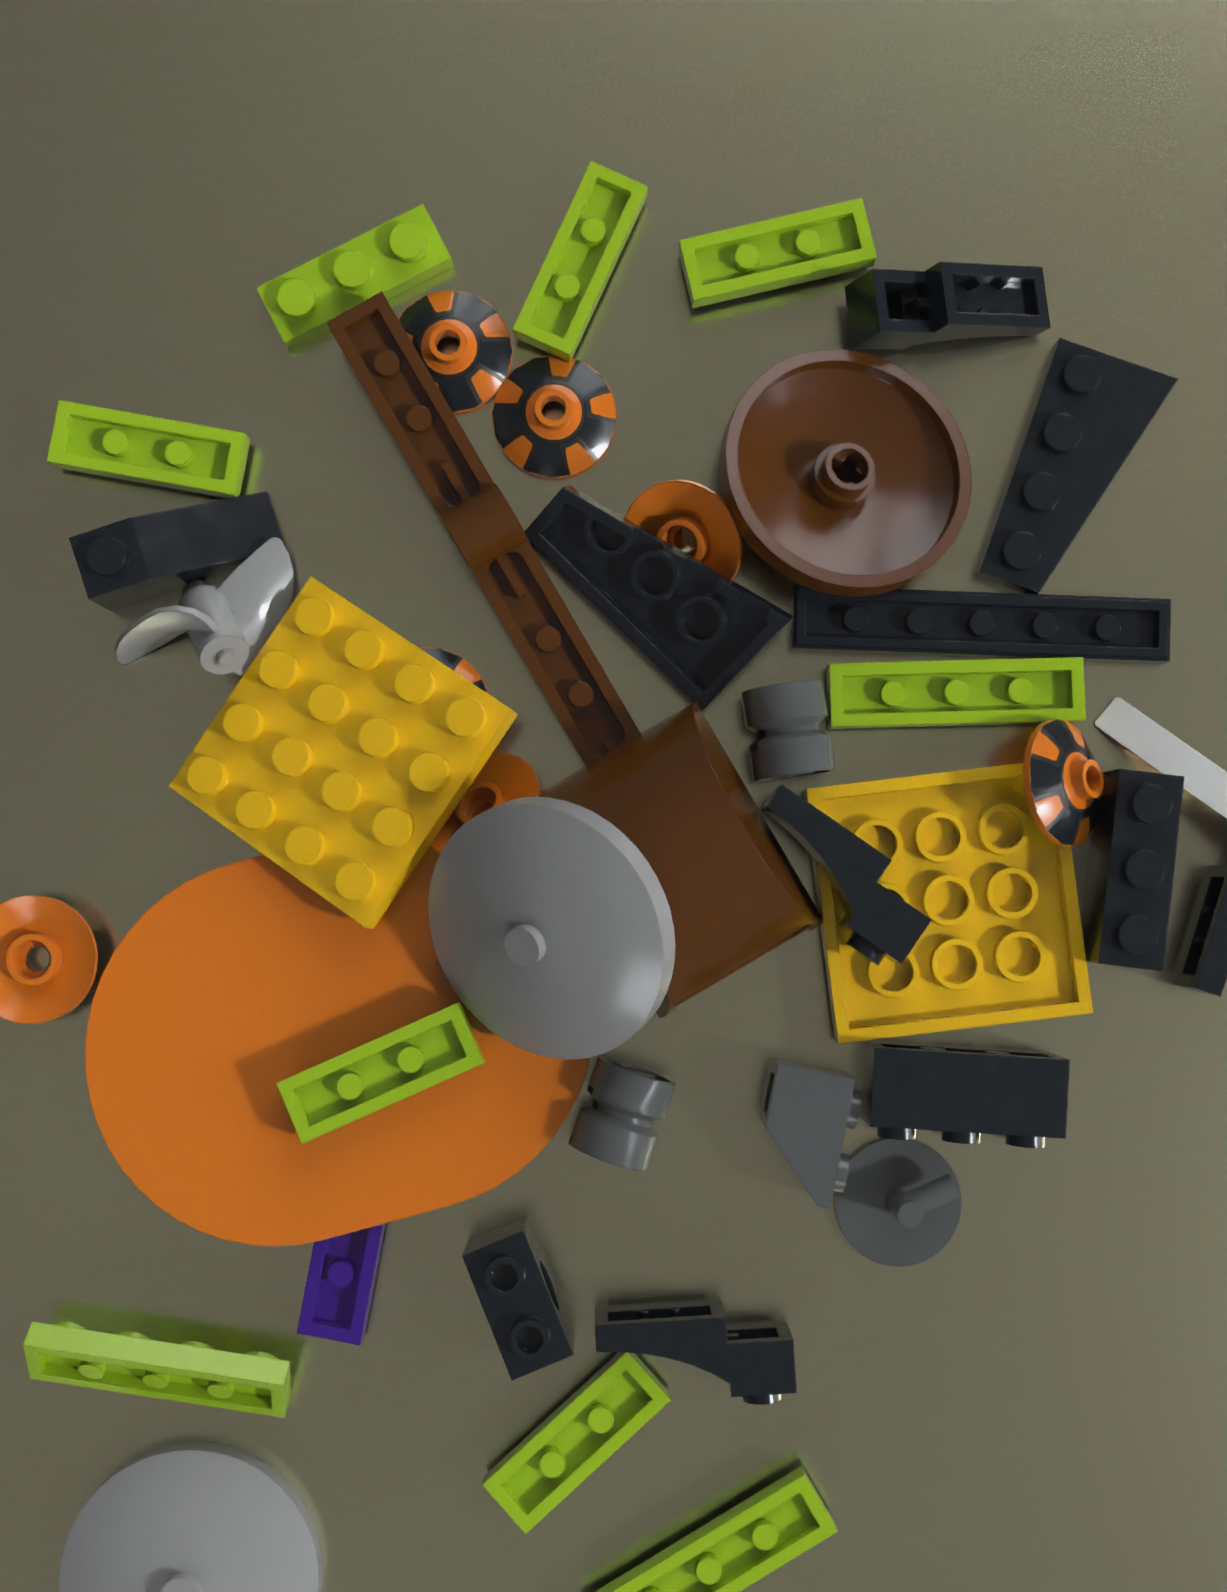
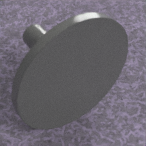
[833,1138,962,1267]

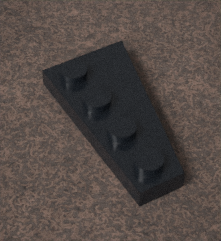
[975,338,1178,594]
[524,486,794,710]

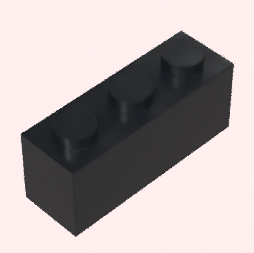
[1081,769,1184,972]
[860,1042,1070,1148]

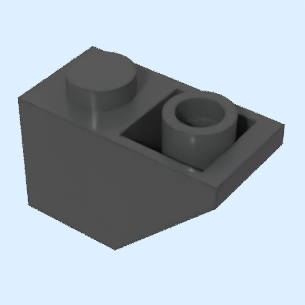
[760,1057,862,1209]

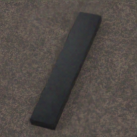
[790,585,1171,664]

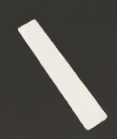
[1095,697,1227,819]

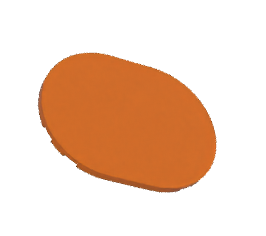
[85,846,590,1247]

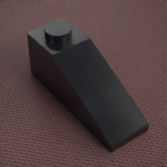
[69,491,288,611]

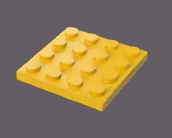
[169,576,518,929]
[804,763,1093,1044]

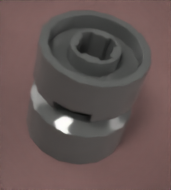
[741,680,836,782]
[568,1056,676,1172]

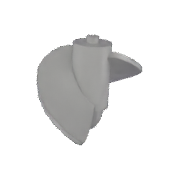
[114,537,294,675]

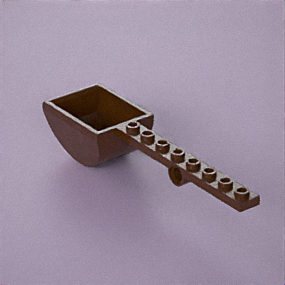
[327,291,823,1018]

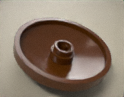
[719,349,972,597]

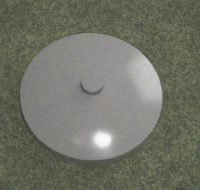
[428,797,676,1059]
[58,1442,323,1592]

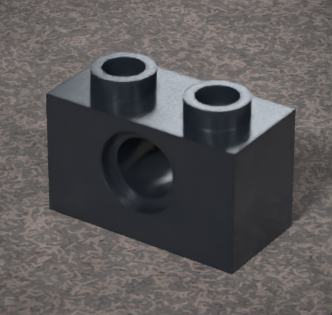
[462,1216,575,1380]

